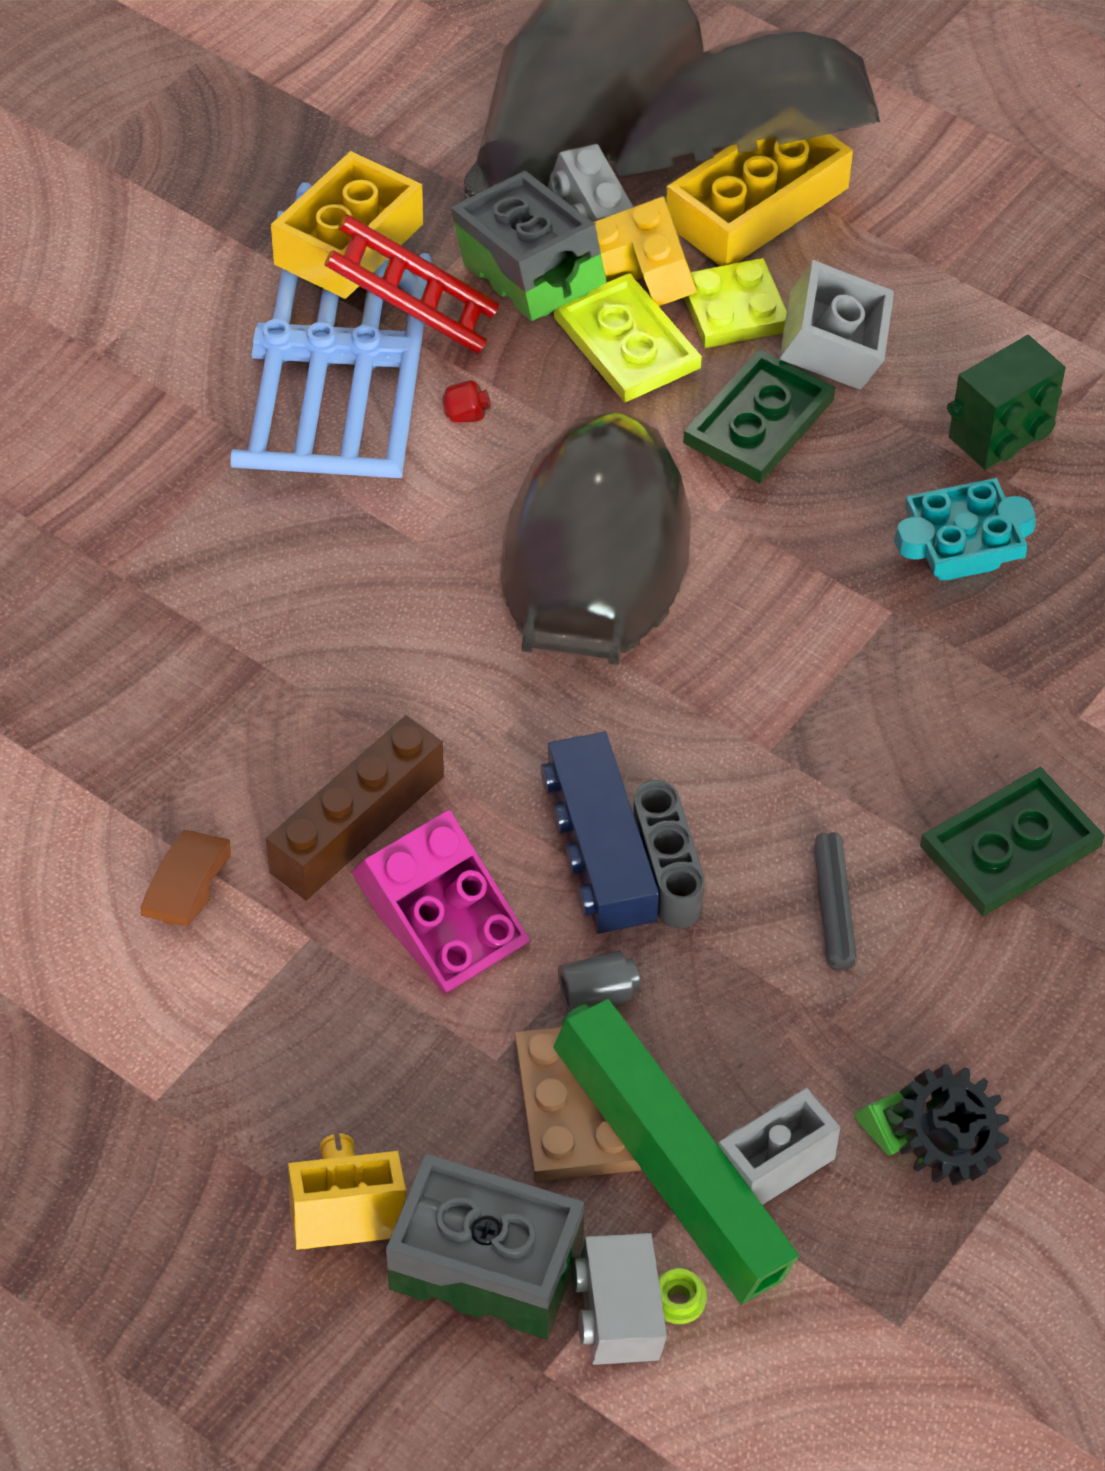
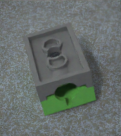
[451,171,607,321]

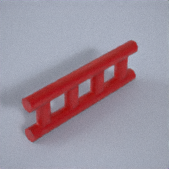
[324,214,499,354]

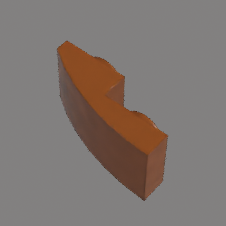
[140,830,231,926]

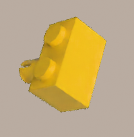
[288,1133,406,1250]

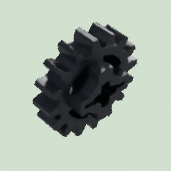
[892,1064,1009,1185]

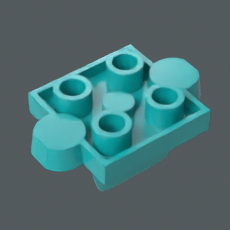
[894,478,1036,581]

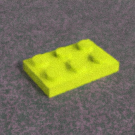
[554,273,702,403]

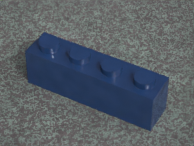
[541,731,659,934]

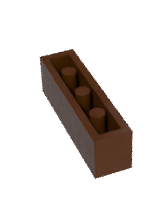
[266,715,444,901]

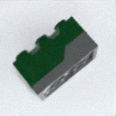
[386,1153,585,1340]

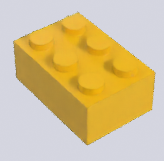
[271,151,423,299]

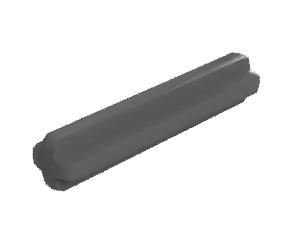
[814,832,857,969]

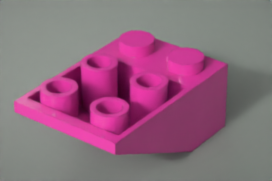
[351,809,531,994]

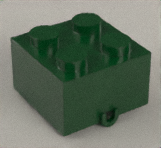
[947,334,1066,470]

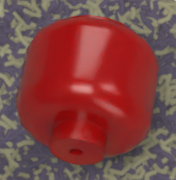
[442,380,491,422]

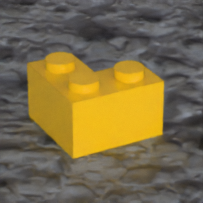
[593,196,697,306]

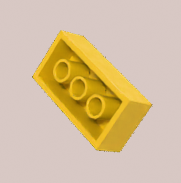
[666,106,853,266]

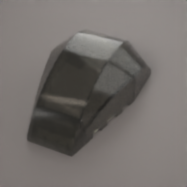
[611,28,880,177]

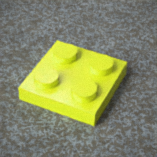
[683,258,787,349]

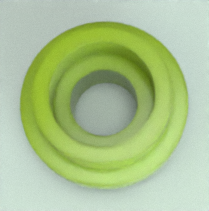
[658,1268,707,1324]

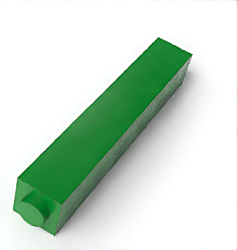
[553,998,800,1305]

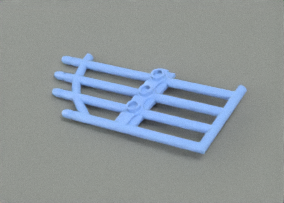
[231,183,433,478]

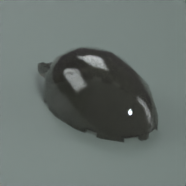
[500,411,691,665]

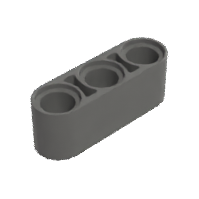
[633,780,705,928]

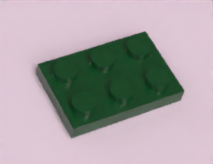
[683,349,836,483]
[920,766,1105,916]

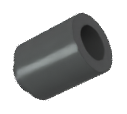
[558,950,640,1013]

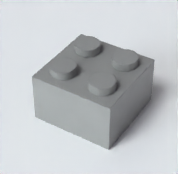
[779,260,894,390]

